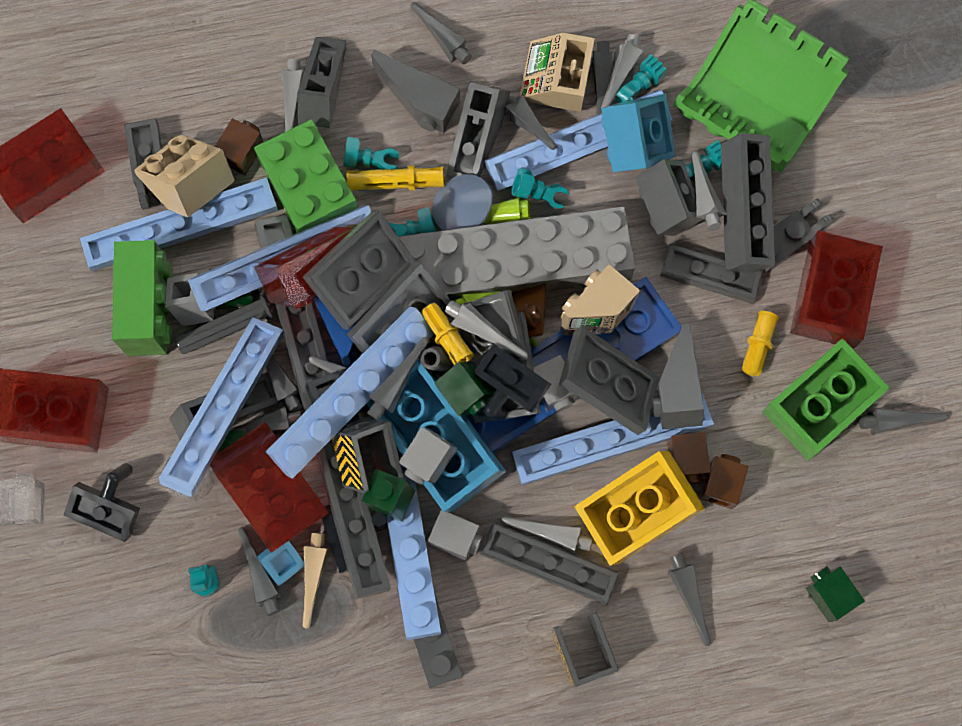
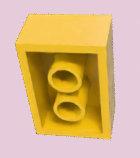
[574,451,706,566]

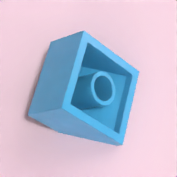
[601,93,676,172]

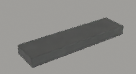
[480,522,620,606]

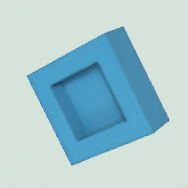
[256,536,304,586]

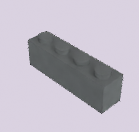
[721,133,775,273]

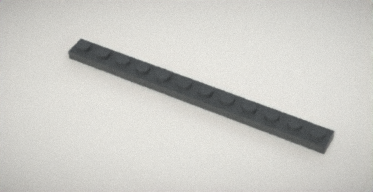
[254,215,391,599]

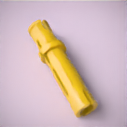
[346,165,444,191]

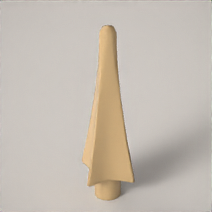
[302,533,330,629]

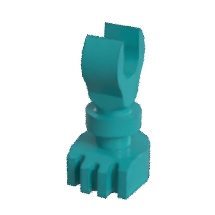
[615,54,667,103]
[343,137,400,170]
[685,140,722,182]
[511,167,570,209]
[388,207,437,237]
[188,564,220,597]

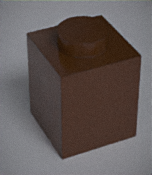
[215,118,264,176]
[667,432,711,485]
[700,454,749,509]

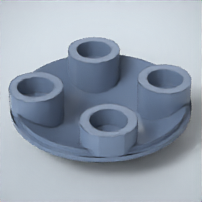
[432,174,493,231]

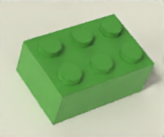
[254,119,358,233]
[112,240,173,356]
[762,339,890,461]

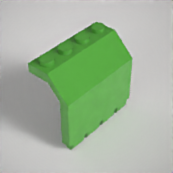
[673,0,850,173]

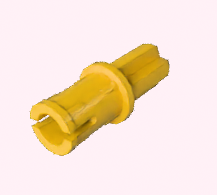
[421,303,474,366]
[742,310,779,377]

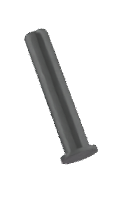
[175,294,273,354]

